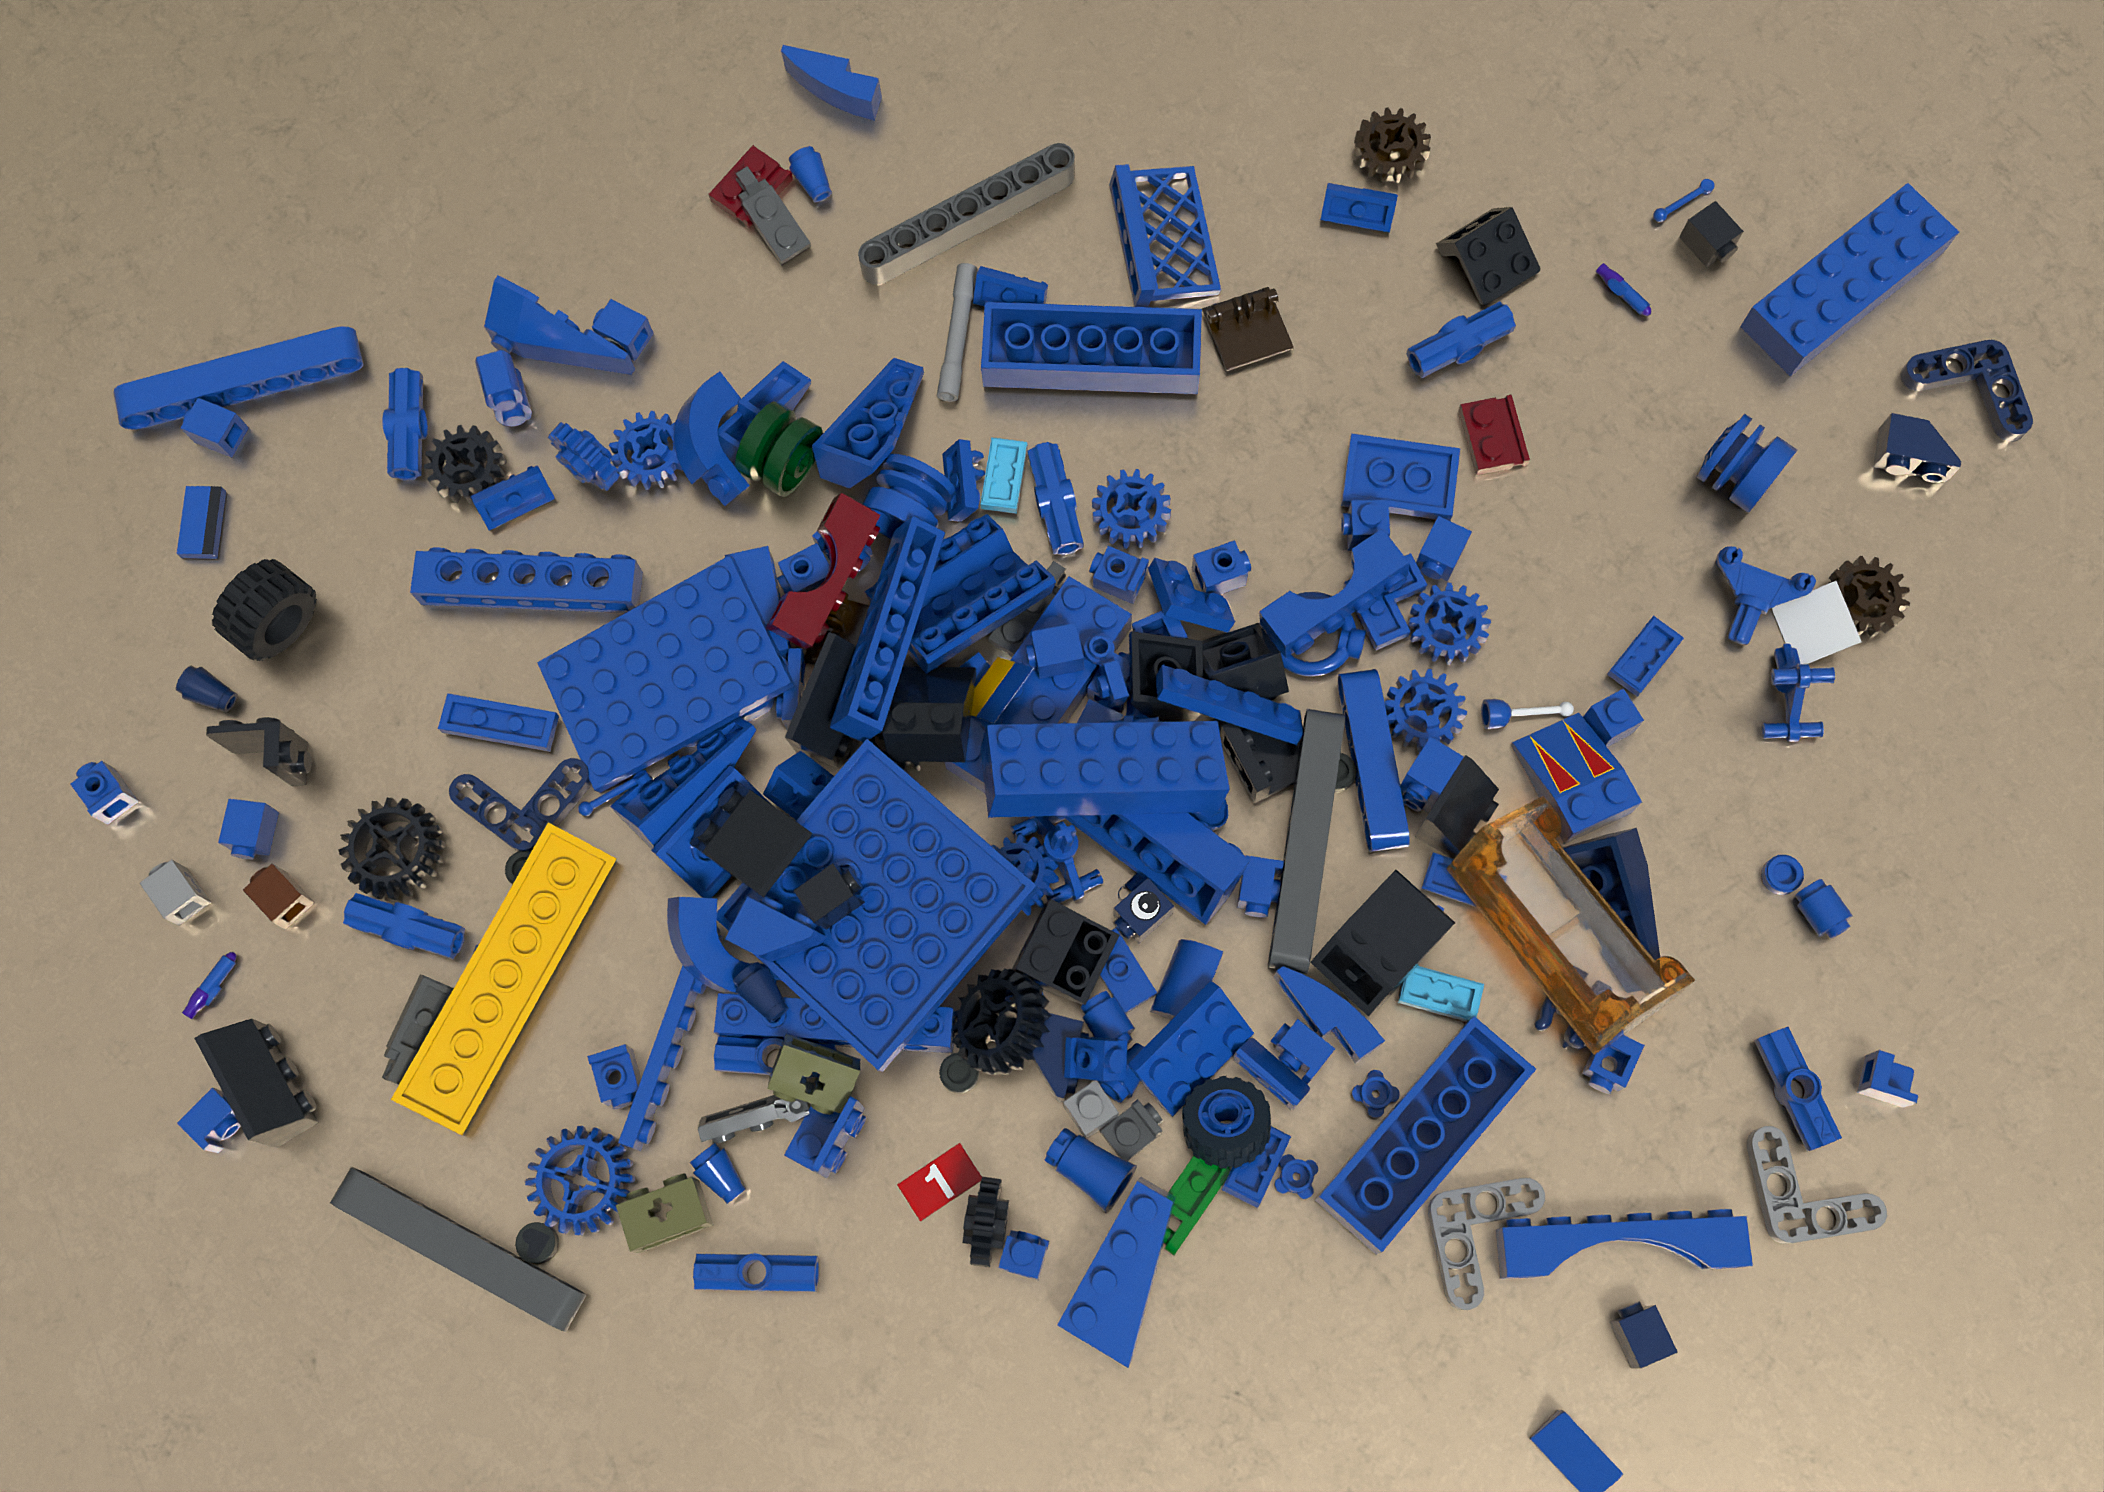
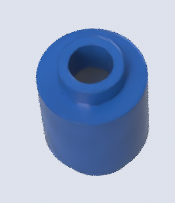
[1795,879,1853,939]
[1080,991,1135,1044]

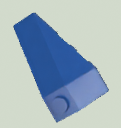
[610,717,756,849]

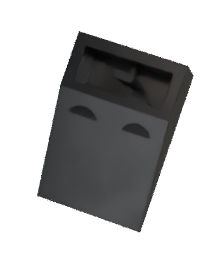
[1310,870,1455,1016]

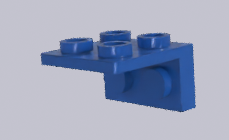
[784,1096,866,1179]

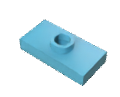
[980,437,1028,514]
[1397,966,1484,1022]

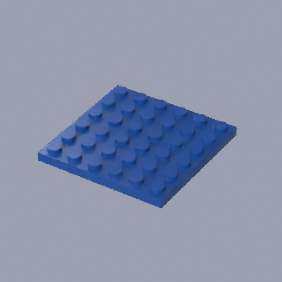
[717,739,1040,1072]

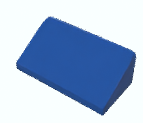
[1233,1038,1310,1110]
[1530,1410,1624,1492]

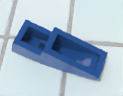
[781,45,882,121]
[718,361,811,465]
[1274,966,1385,1064]

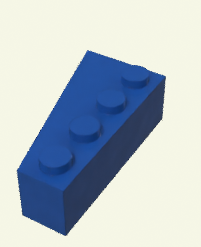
[1057,1177,1176,1368]

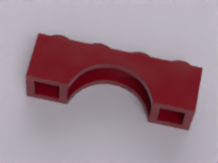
[766,493,880,649]

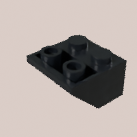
[1012,899,1120,1005]

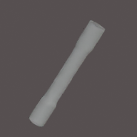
[937,263,978,402]

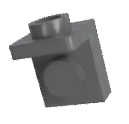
[1100,1099,1163,1161]

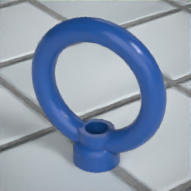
[1267,592,1366,677]

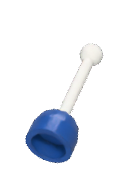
[1481,699,1574,729]

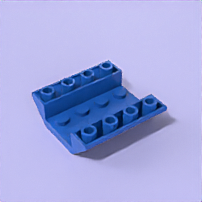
[864,514,1056,674]

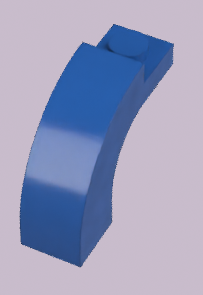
[674,371,750,506]
[667,897,782,994]

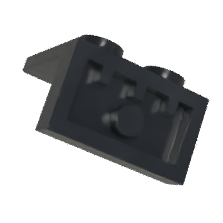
[1436,207,1541,305]
[1220,723,1301,804]

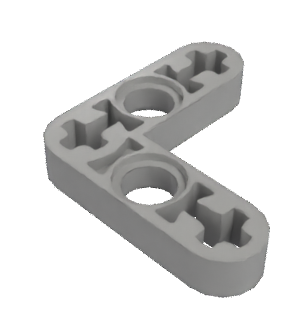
[1747,1126,1887,1244]
[1428,1178,1545,1310]

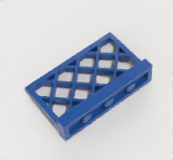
[1109,164,1221,307]

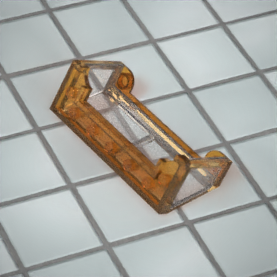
[1446,796,1695,1055]

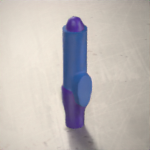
[1596,263,1652,316]
[182,952,237,1019]

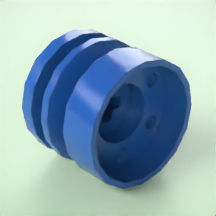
[1697,414,1797,513]
[862,454,956,539]

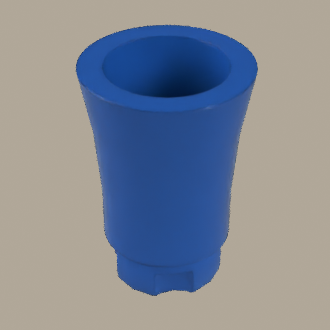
[1045,1128,1137,1213]

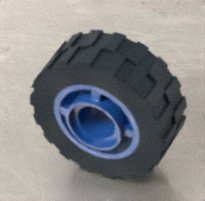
[1182,1076,1271,1169]

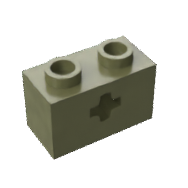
[767,1033,860,1115]
[616,1173,713,1253]

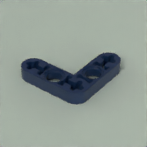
[1900,340,2033,442]
[449,758,591,852]

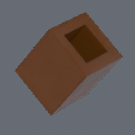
[243,864,314,929]

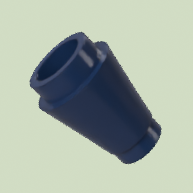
[176,665,238,713]
[733,962,789,1023]

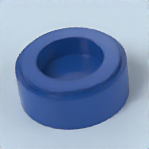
[1761,855,1804,895]

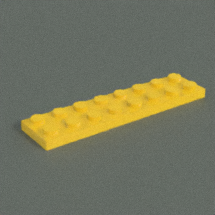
[391,822,617,1135]

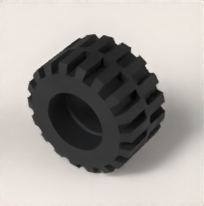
[212,559,317,661]

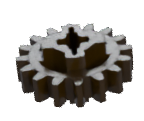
[1354,107,1431,183]
[1828,556,1910,638]

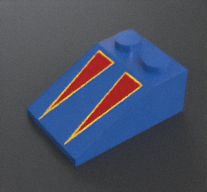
[1511,713,1642,844]

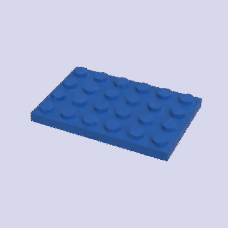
[537,555,795,793]

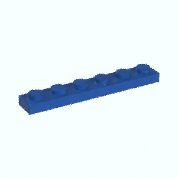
[618,926,723,1151]

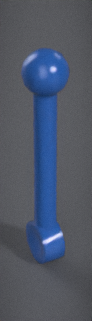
[1653,179,1715,222]
[578,770,650,816]

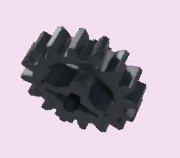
[424,425,506,504]
[962,1176,1009,1267]

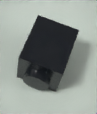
[1679,201,1744,268]
[794,863,865,930]

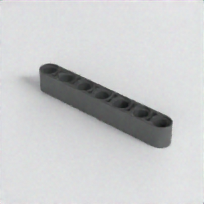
[858,143,1075,285]
[1268,709,1345,974]
[330,1167,587,1332]

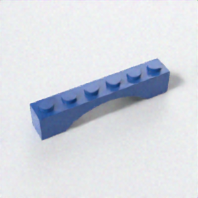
[1495,1209,1753,1279]

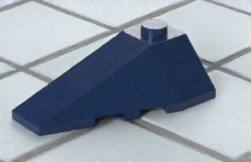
[1548,827,1664,994]

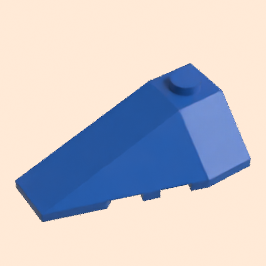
[484,275,635,375]
[812,358,924,489]

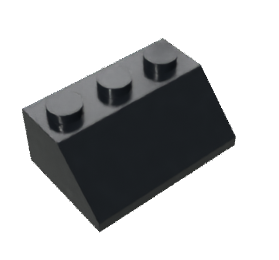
[785,632,856,767]
[194,1018,319,1148]

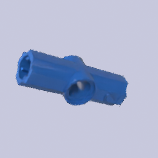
[1406,302,1516,378]
[382,368,428,481]
[1027,442,1084,556]
[343,893,465,960]
[1754,1027,1842,1152]
[714,1036,837,1078]
[693,1253,819,1292]

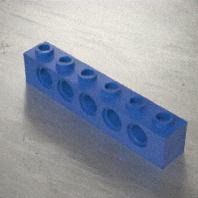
[830,516,945,742]
[410,547,643,613]
[714,993,956,1054]

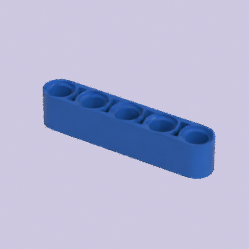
[1338,669,1410,852]

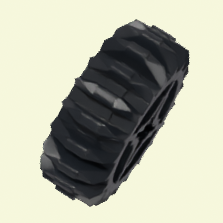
[338,797,445,900]
[952,968,1052,1075]

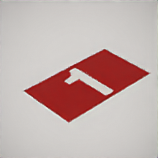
[897,1143,982,1222]

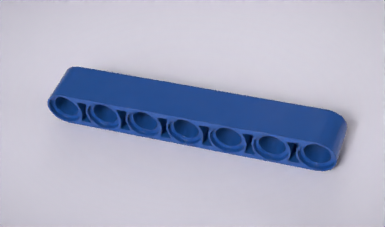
[113,326,363,430]

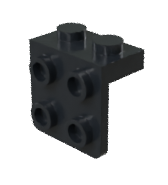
[206,717,312,786]

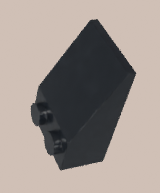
[883,666,976,763]
[689,782,812,897]

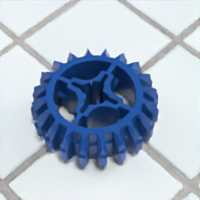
[525,1126,635,1236]

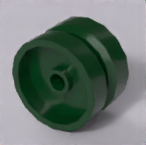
[735,401,823,497]

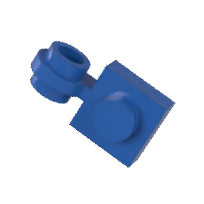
[1083,633,1129,708]

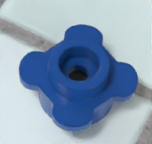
[1352,1070,1400,1118]
[1275,1154,1318,1199]

